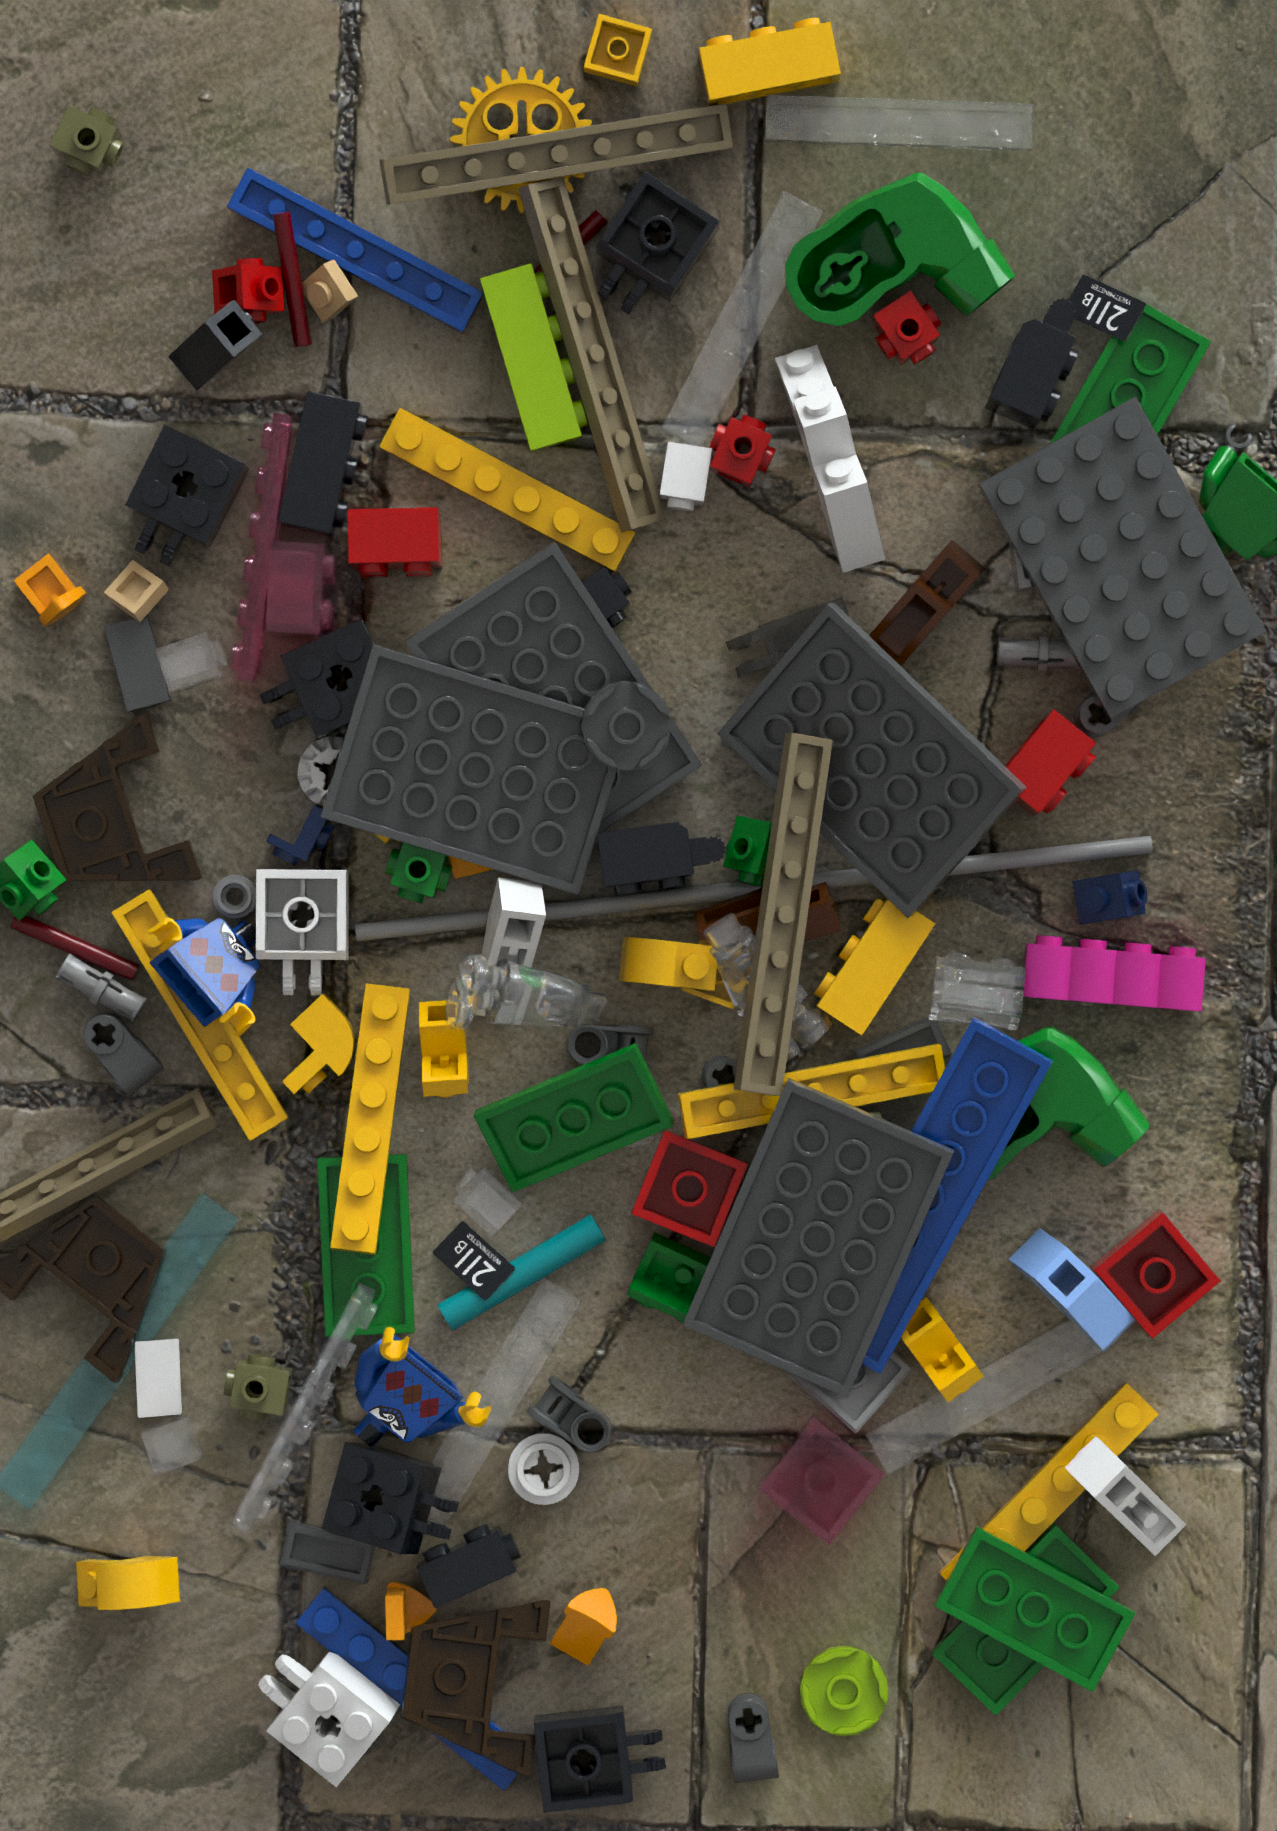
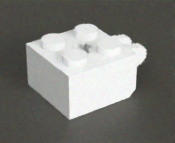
[256,869,349,996]
[258,1652,400,1787]

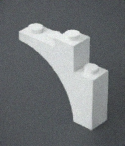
[775,345,885,573]

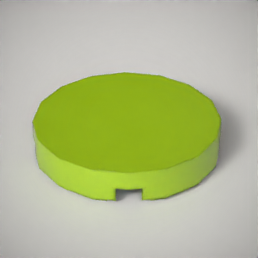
[799,1646,889,1736]

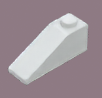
[473,877,546,1020]
[1065,1436,1187,1556]

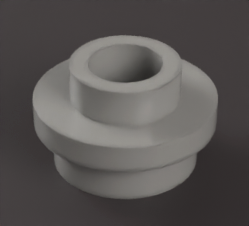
[213,874,256,919]

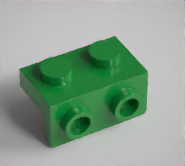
[627,1232,711,1324]

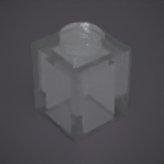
[155,632,228,694]
[453,1166,523,1237]
[140,1414,202,1476]

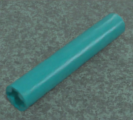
[437,1214,607,1331]

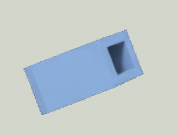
[1009,1228,1135,1352]

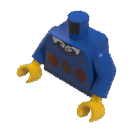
[147,918,260,1038]
[353,1327,492,1447]

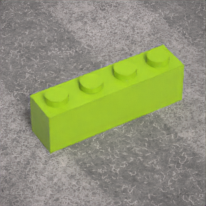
[480,263,588,453]

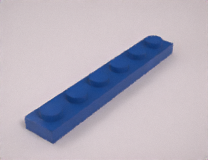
[227,167,484,334]
[296,1586,518,1791]

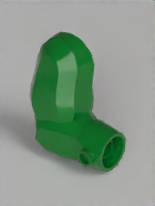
[785,173,1016,326]
[987,1026,1150,1181]

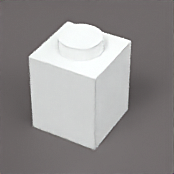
[659,442,712,511]

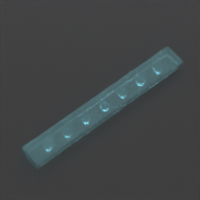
[0,1193,239,1509]

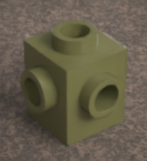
[50,105,124,176]
[223,1354,293,1420]

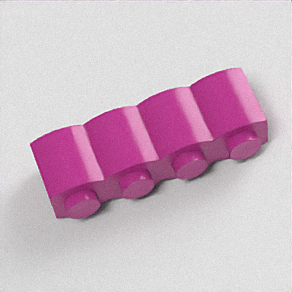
[1021,935,1206,1011]

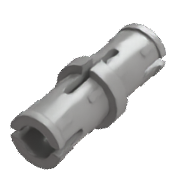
[997,636,1080,672]
[56,954,147,1023]

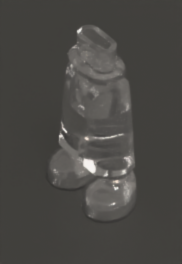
[704,913,833,1061]
[446,953,607,1030]

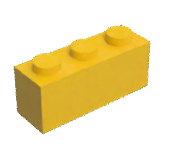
[699,18,841,106]
[814,897,936,1036]

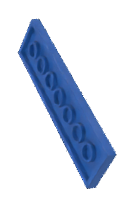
[862,1017,1053,1374]

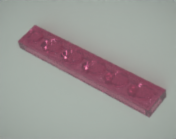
[231,413,294,683]

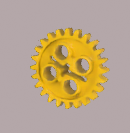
[449,67,592,214]

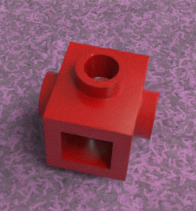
[212,258,284,324]
[871,290,941,365]
[709,415,776,488]

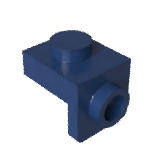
[266,806,335,866]
[1072,870,1147,925]

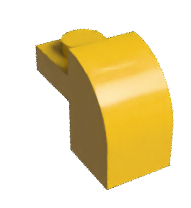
[618,937,719,991]
[282,994,356,1094]
[419,999,469,1098]
[901,1297,984,1402]
[76,1556,180,1610]

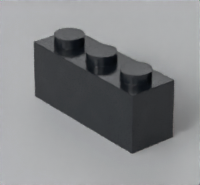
[278,391,368,537]

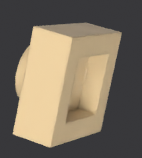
[302,259,358,323]
[104,560,169,622]

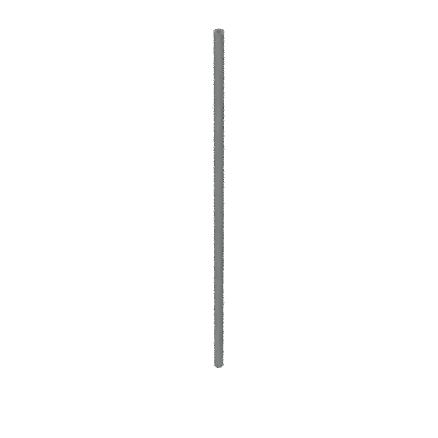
[355,836,1153,942]

